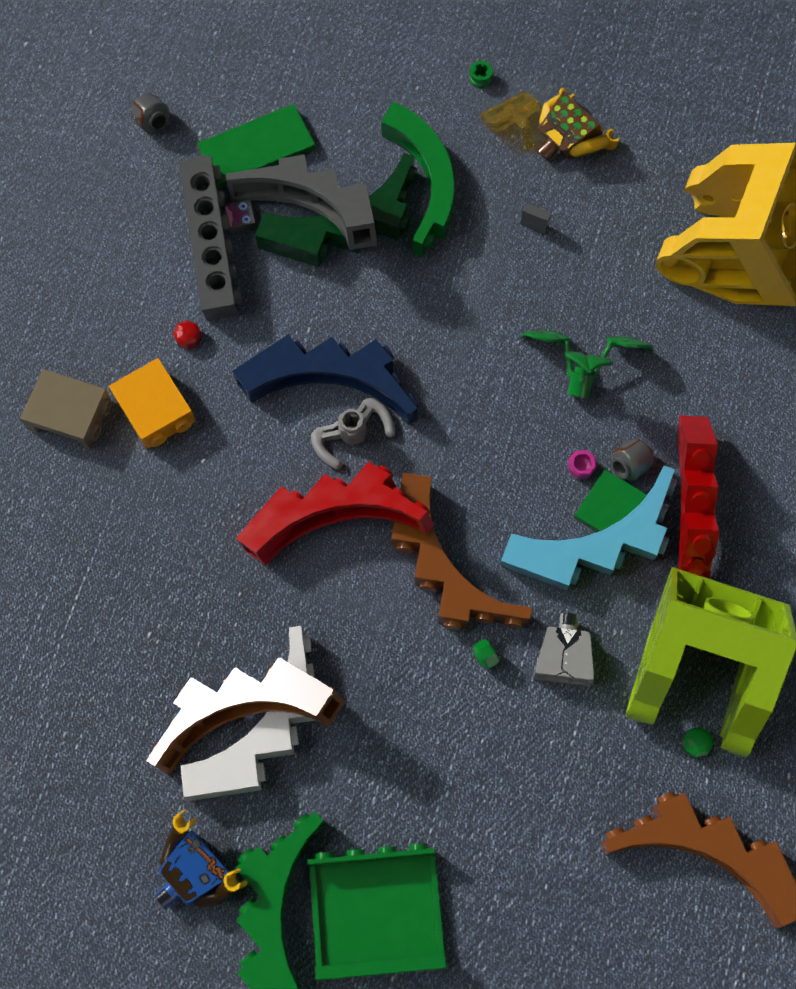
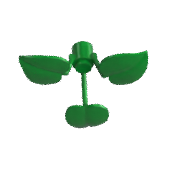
[520,330,654,398]

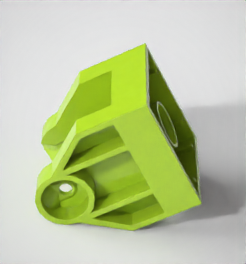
[625,567,796,758]

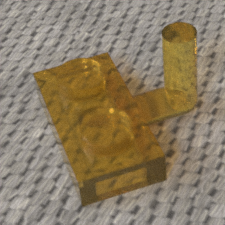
[480,91,540,149]

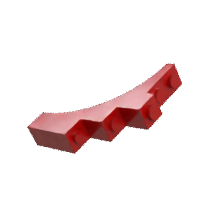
[676,415,719,579]
[236,461,434,566]

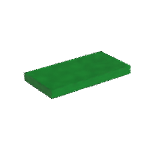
[197,104,316,189]

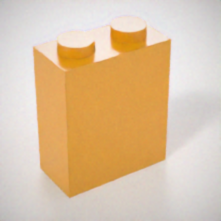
[109,358,196,450]

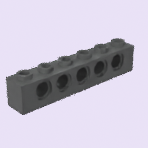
[179,155,242,321]

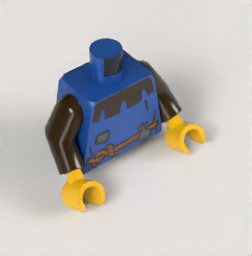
[154,809,248,909]

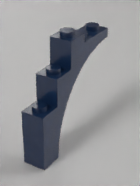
[232,334,418,425]

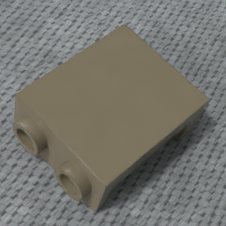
[20,369,112,449]

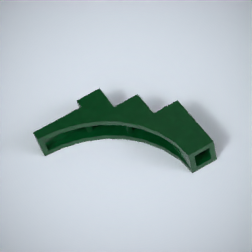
[255,153,418,267]

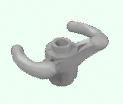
[311,397,395,470]

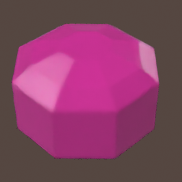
[568,450,597,480]

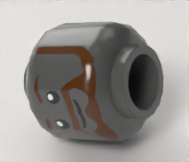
[130,93,170,133]
[611,438,654,481]

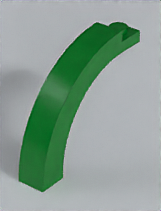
[381,101,454,257]

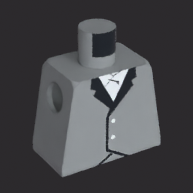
[533,613,594,686]

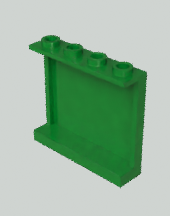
[308,843,446,981]

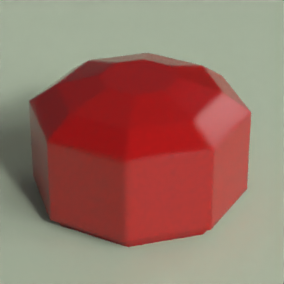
[173,320,202,350]

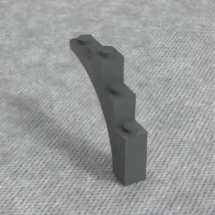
[226,155,377,250]

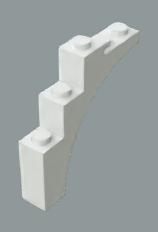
[181,626,315,801]

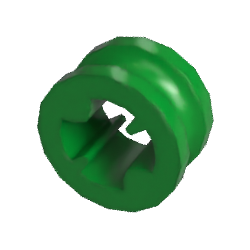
[469,61,493,88]

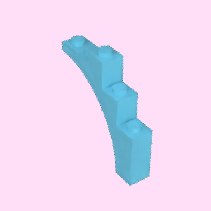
[501,466,677,590]

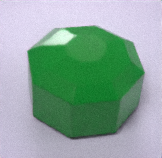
[473,639,500,671]
[681,727,714,759]

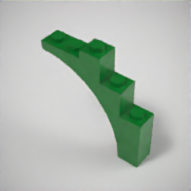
[235,812,325,989]

